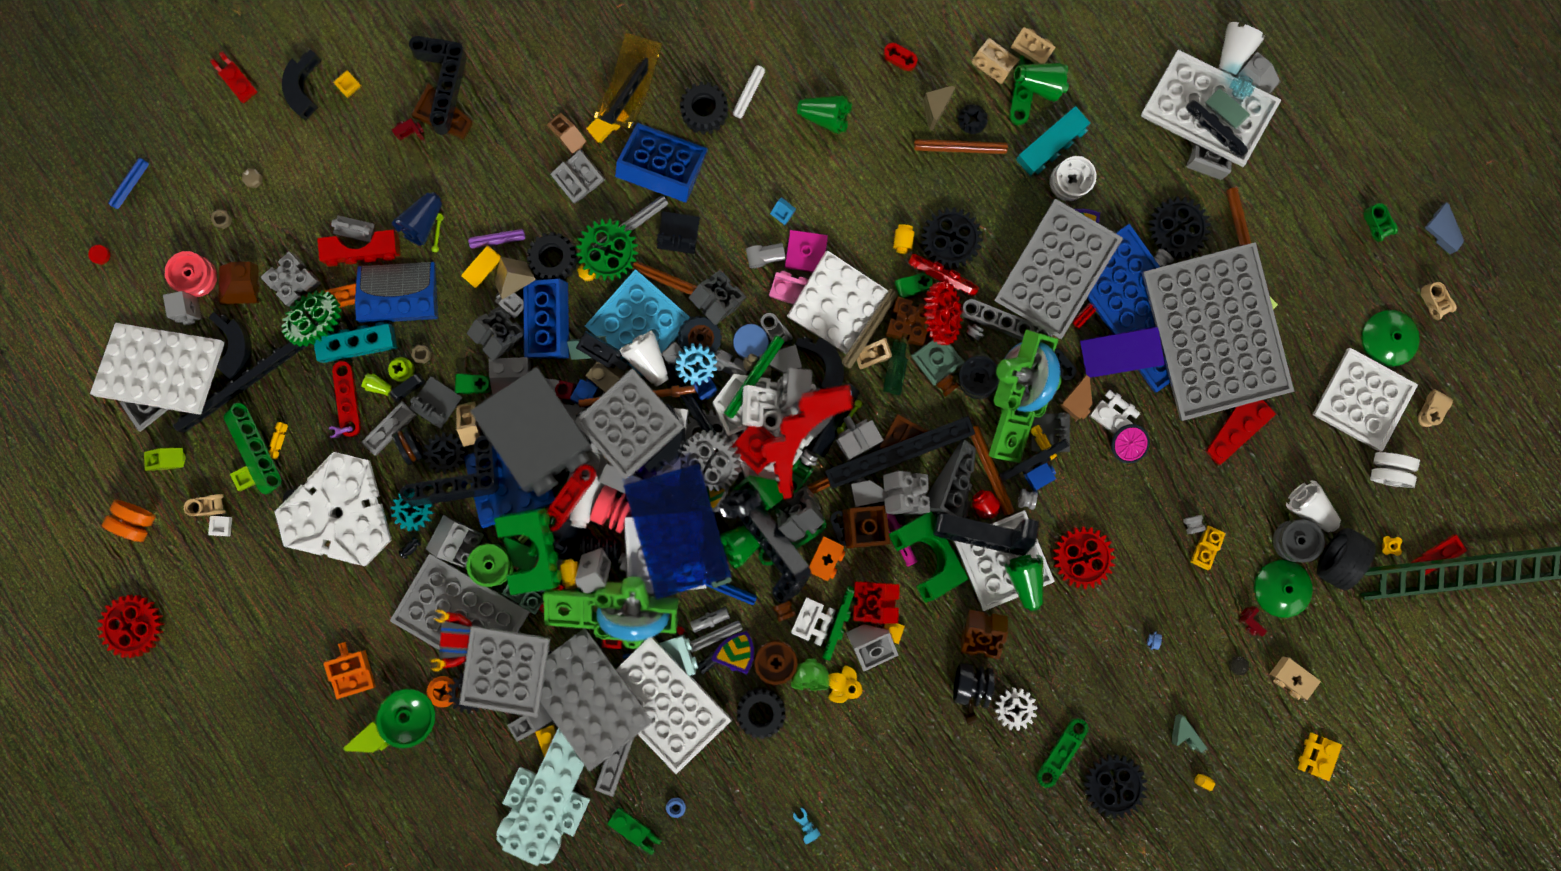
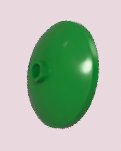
[1361,310,1420,367]
[1254,560,1313,618]
[376,689,435,748]

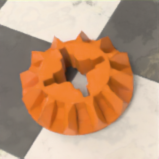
[427,676,458,708]

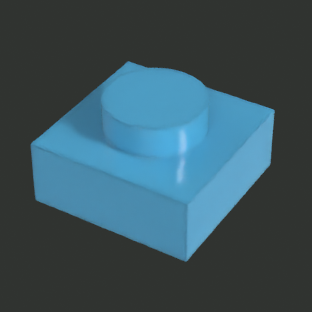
[770,197,796,225]

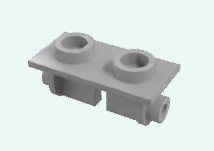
[331,216,375,242]
[713,350,748,377]

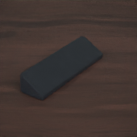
[601,57,648,125]
[812,383,860,458]

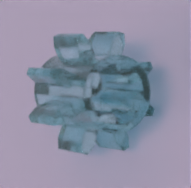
[1229,75,1256,99]

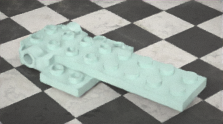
[497,728,591,866]

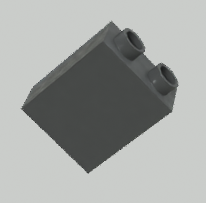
[470,367,593,496]

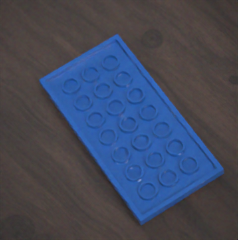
[1087,224,1170,393]

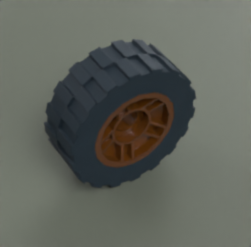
[678,316,722,359]

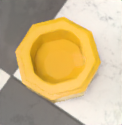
[578,263,595,282]
[1194,774,1216,791]

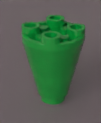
[1014,63,1069,102]
[797,96,852,134]
[716,525,760,569]

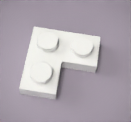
[743,385,780,427]

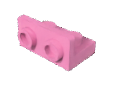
[769,271,808,305]

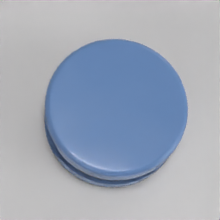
[733,324,769,359]

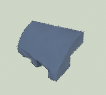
[1425,202,1464,254]

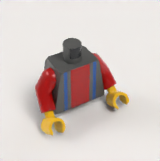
[430,609,472,671]

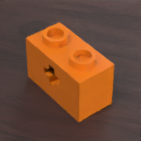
[809,536,846,581]

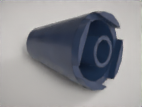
[391,192,442,246]

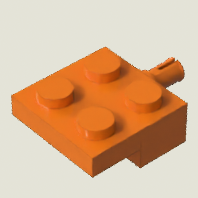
[324,642,376,700]

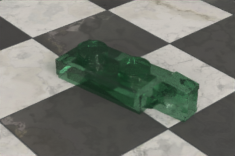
[883,341,908,396]

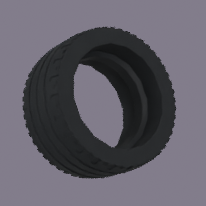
[1317,528,1376,590]

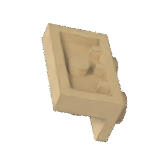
[1011,27,1055,64]
[972,38,1019,84]

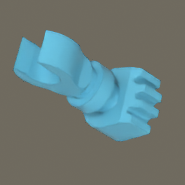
[793,808,821,844]

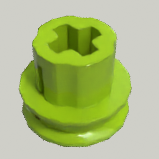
[388,357,415,382]

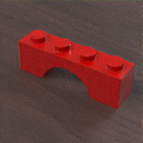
[317,230,401,266]

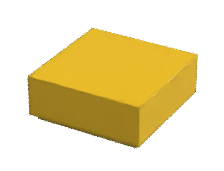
[333,70,361,98]

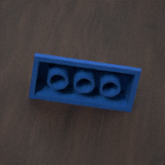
[523,279,569,359]

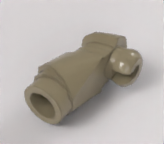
[743,354,771,377]

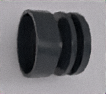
[959,356,1000,400]
[953,662,995,709]

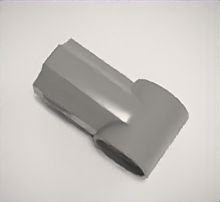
[746,243,786,268]

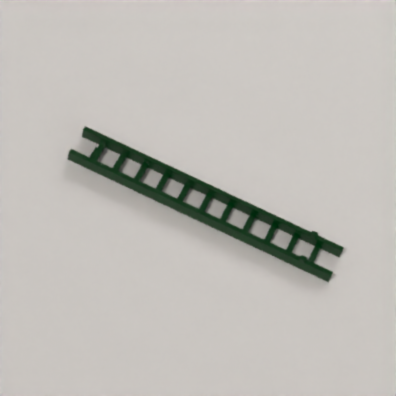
[1360,546,1561,600]

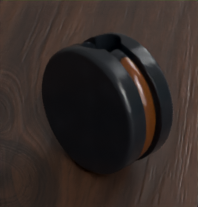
[392,427,423,465]

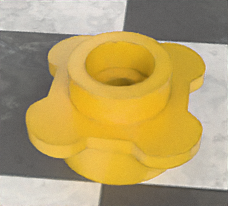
[1382,536,1402,556]

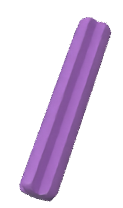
[469,229,525,249]

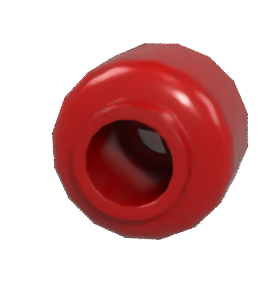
[971,490,1000,519]

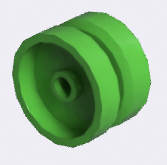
[466,544,514,587]

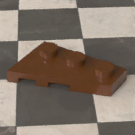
[411,83,473,140]

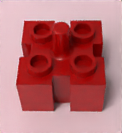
[853,582,900,624]

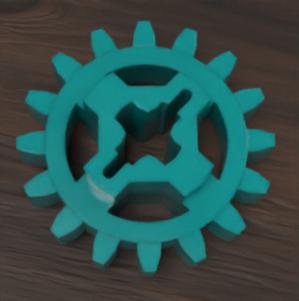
[391,492,434,531]

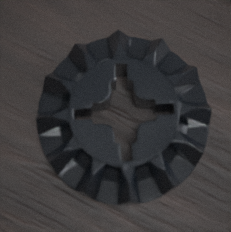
[958,104,988,134]

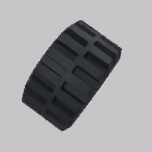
[680,82,728,135]
[527,232,578,281]
[737,687,786,739]

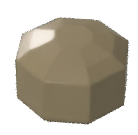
[242,169,263,188]
[211,209,232,229]
[411,345,432,364]

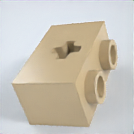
[1269,656,1321,700]

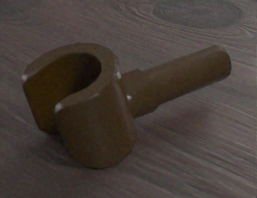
[964,697,977,725]

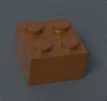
[842,506,890,549]

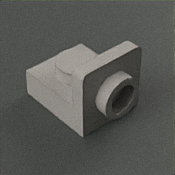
[494,292,524,318]

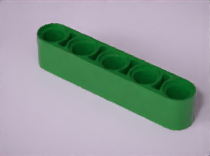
[224,403,282,494]

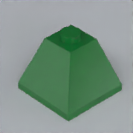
[734,475,784,511]

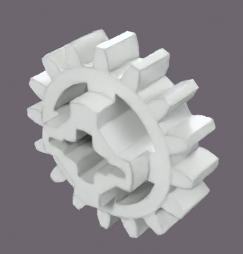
[994,687,1037,731]

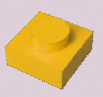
[883,623,905,644]

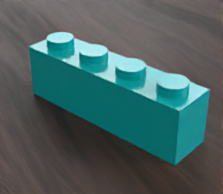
[1016,106,1090,176]

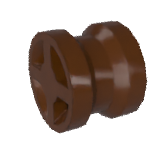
[936,374,960,397]
[773,600,796,622]

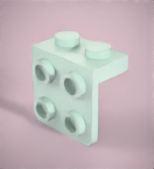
[659,635,698,676]

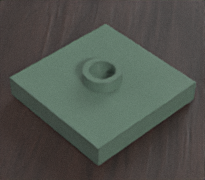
[911,339,964,386]

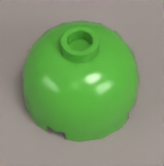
[791,659,830,691]

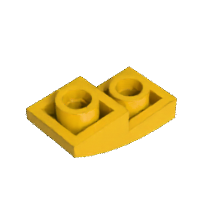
[586,110,629,143]
[461,245,501,288]
[1190,525,1226,570]

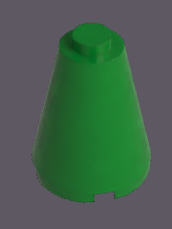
[1004,555,1044,611]

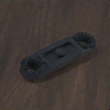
[1186,100,1248,158]
[999,439,1070,482]

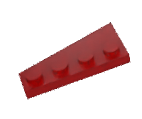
[1206,400,1276,465]

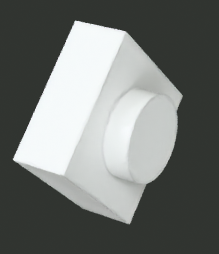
[208,516,232,536]

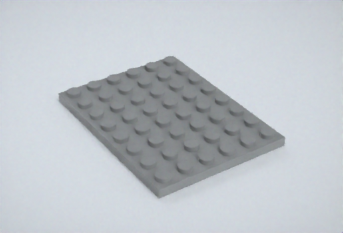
[1142,242,1294,421]

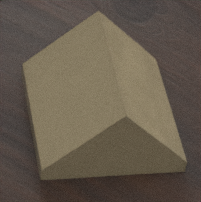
[922,86,955,131]
[494,257,536,300]

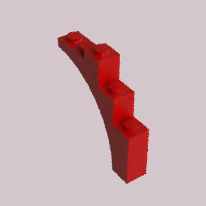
[761,384,854,499]

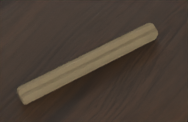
[842,288,899,368]

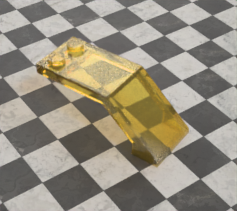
[594,33,662,129]

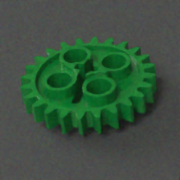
[575,219,638,281]
[281,290,342,347]

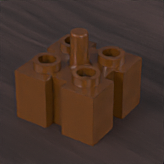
[885,297,928,347]
[961,610,1008,659]

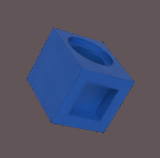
[1023,463,1056,491]

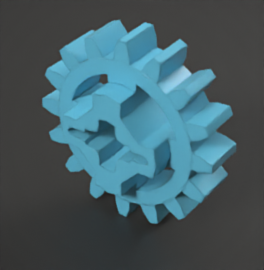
[675,343,717,385]

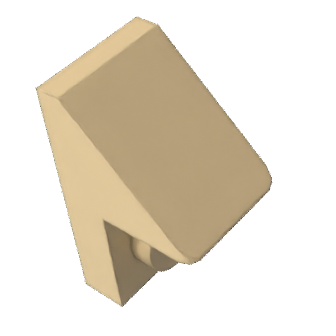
[857,338,892,369]

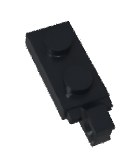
[576,331,629,371]

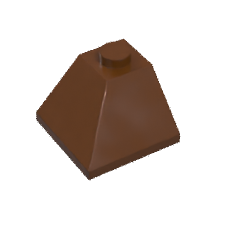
[219,262,259,305]

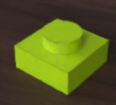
[230,466,255,491]

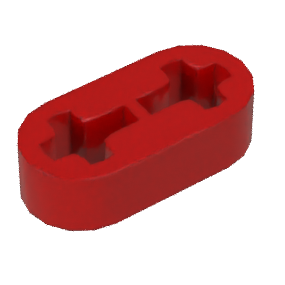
[884,43,917,71]

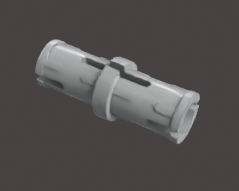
[690,607,730,633]

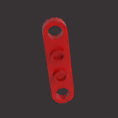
[908,254,979,296]
[332,361,361,437]
[546,465,596,531]

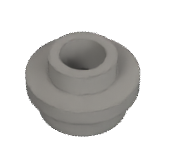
[966,324,984,340]
[800,449,818,466]

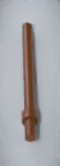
[578,385,695,408]

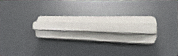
[733,65,765,118]

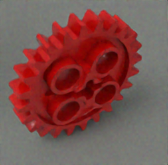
[924,282,963,345]
[1052,527,1116,589]
[97,595,164,658]

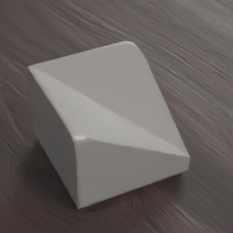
[661,342,684,365]

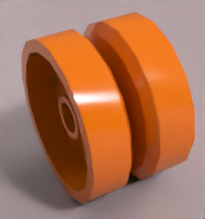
[101,500,156,542]

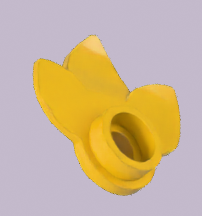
[828,665,863,703]

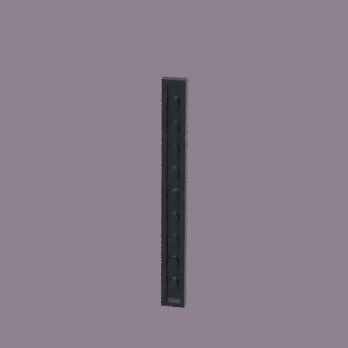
[173,318,342,433]

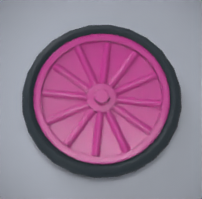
[1111,424,1150,463]

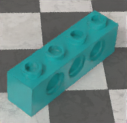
[314,322,398,363]

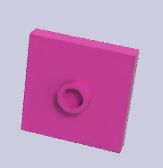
[785,230,828,272]

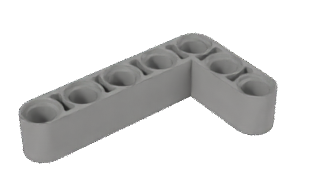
[961,299,1053,340]

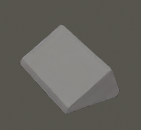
[1186,143,1232,180]
[120,401,169,432]

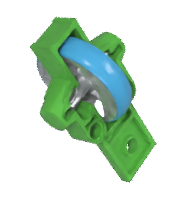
[988,330,1061,463]
[544,576,679,649]

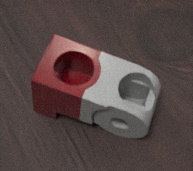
[545,378,577,401]

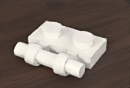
[1089,390,1140,434]
[791,597,836,646]

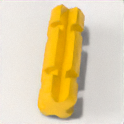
[268,422,288,460]
[1030,425,1057,460]

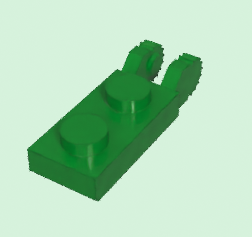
[607,807,662,855]

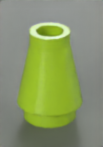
[361,373,392,396]

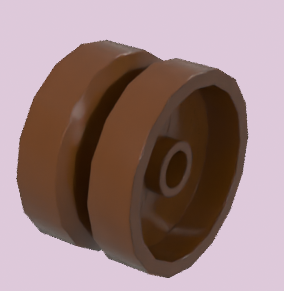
[754,640,798,685]

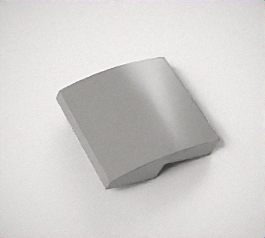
[550,150,606,203]

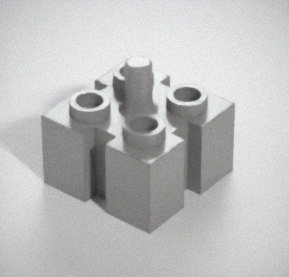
[261,252,322,307]
[836,416,883,461]
[883,471,930,516]

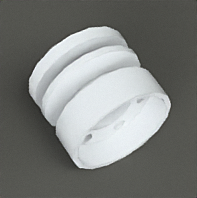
[1049,156,1096,201]

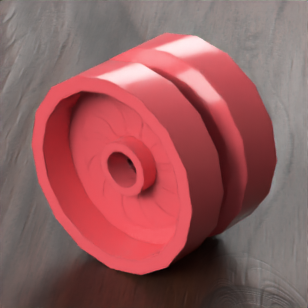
[165,251,217,297]

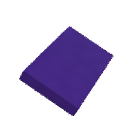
[1080,326,1165,378]

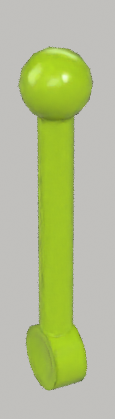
[431,213,444,252]
[837,400,862,434]

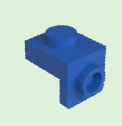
[689,372,717,400]
[570,379,598,409]

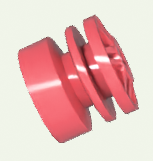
[590,485,637,534]

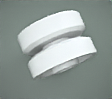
[1370,452,1420,488]

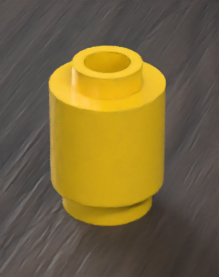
[893,224,914,254]
[559,559,579,590]

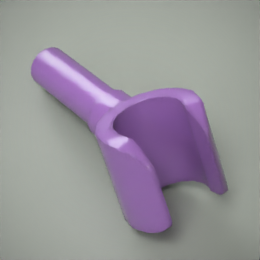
[329,426,353,438]

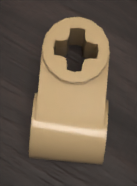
[1420,282,1457,320]
[1418,389,1453,427]
[184,494,226,516]

